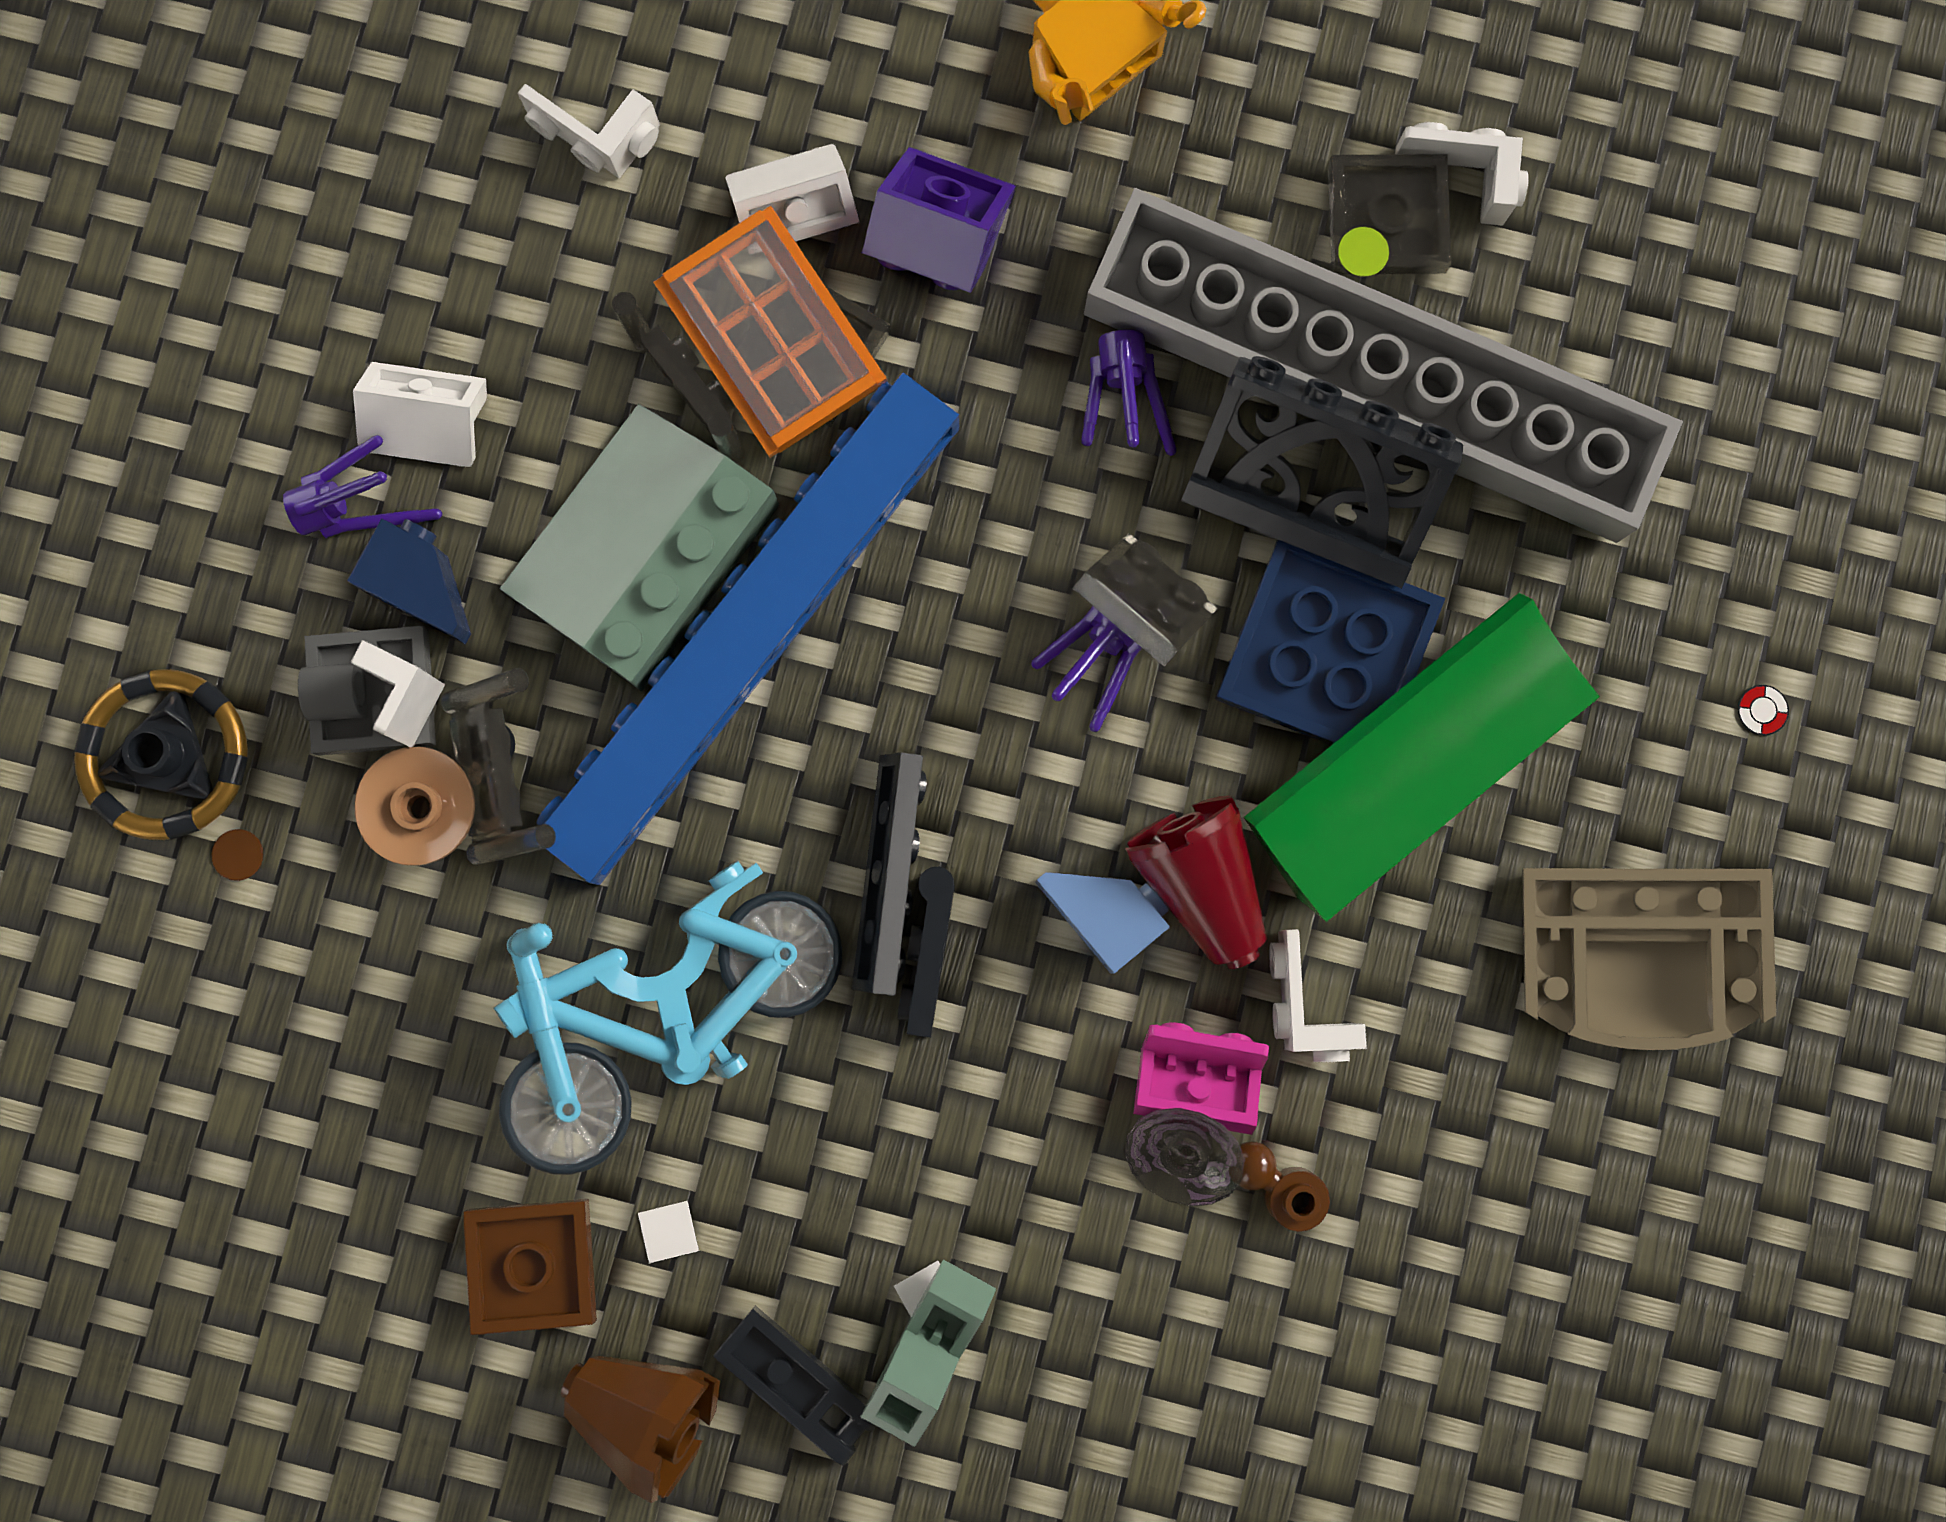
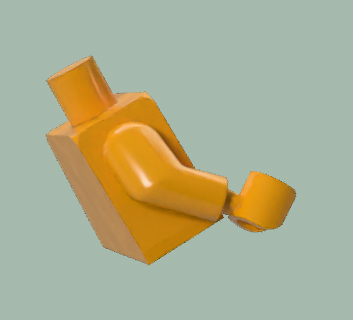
[1028,0,1206,125]

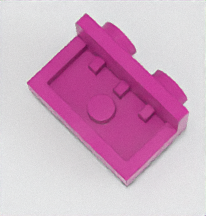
[1133,1022,1269,1135]

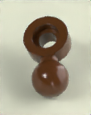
[1229,1141,1330,1232]

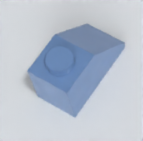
[1035,872,1170,974]

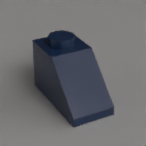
[347,519,471,644]

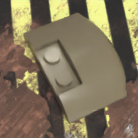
[1522,868,1776,1050]

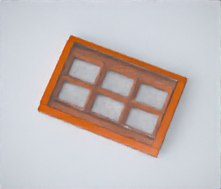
[653,205,887,458]

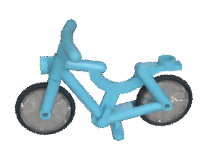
[494,861,842,1175]

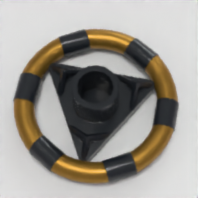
[74,670,248,840]

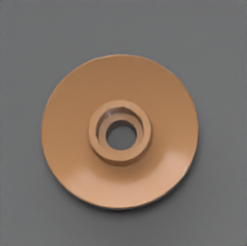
[355,747,475,866]

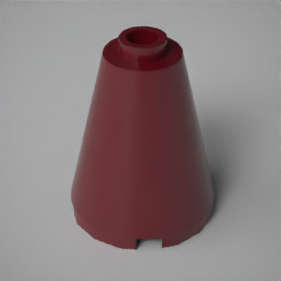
[1125,796,1267,969]

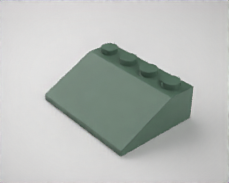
[500,404,780,691]

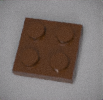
[463,1199,597,1335]

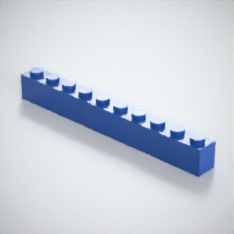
[533,372,959,885]

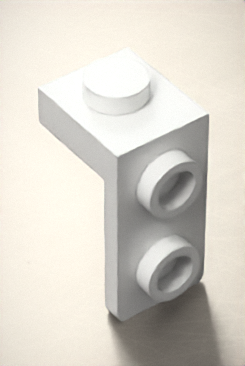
[517,84,660,179]
[1395,122,1528,226]
[1269,929,1366,1062]

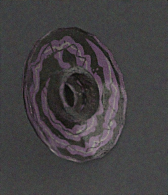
[1125,1108,1245,1206]

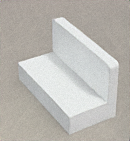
[725,144,859,255]
[353,362,487,467]
[351,640,445,747]

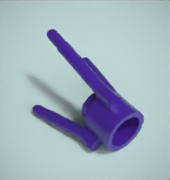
[1081,330,1177,456]
[283,435,442,538]
[1032,593,1150,732]

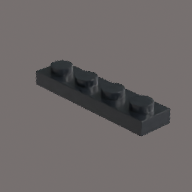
[852,752,927,995]

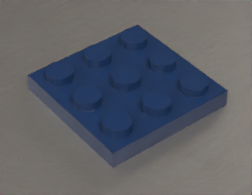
[1215,539,1445,745]

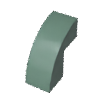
[861,1259,996,1447]

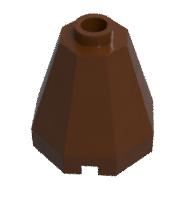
[561,1356,720,1503]

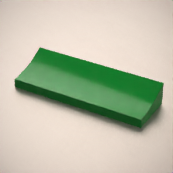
[1243,593,1600,922]

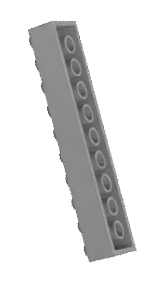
[1084,188,1683,543]

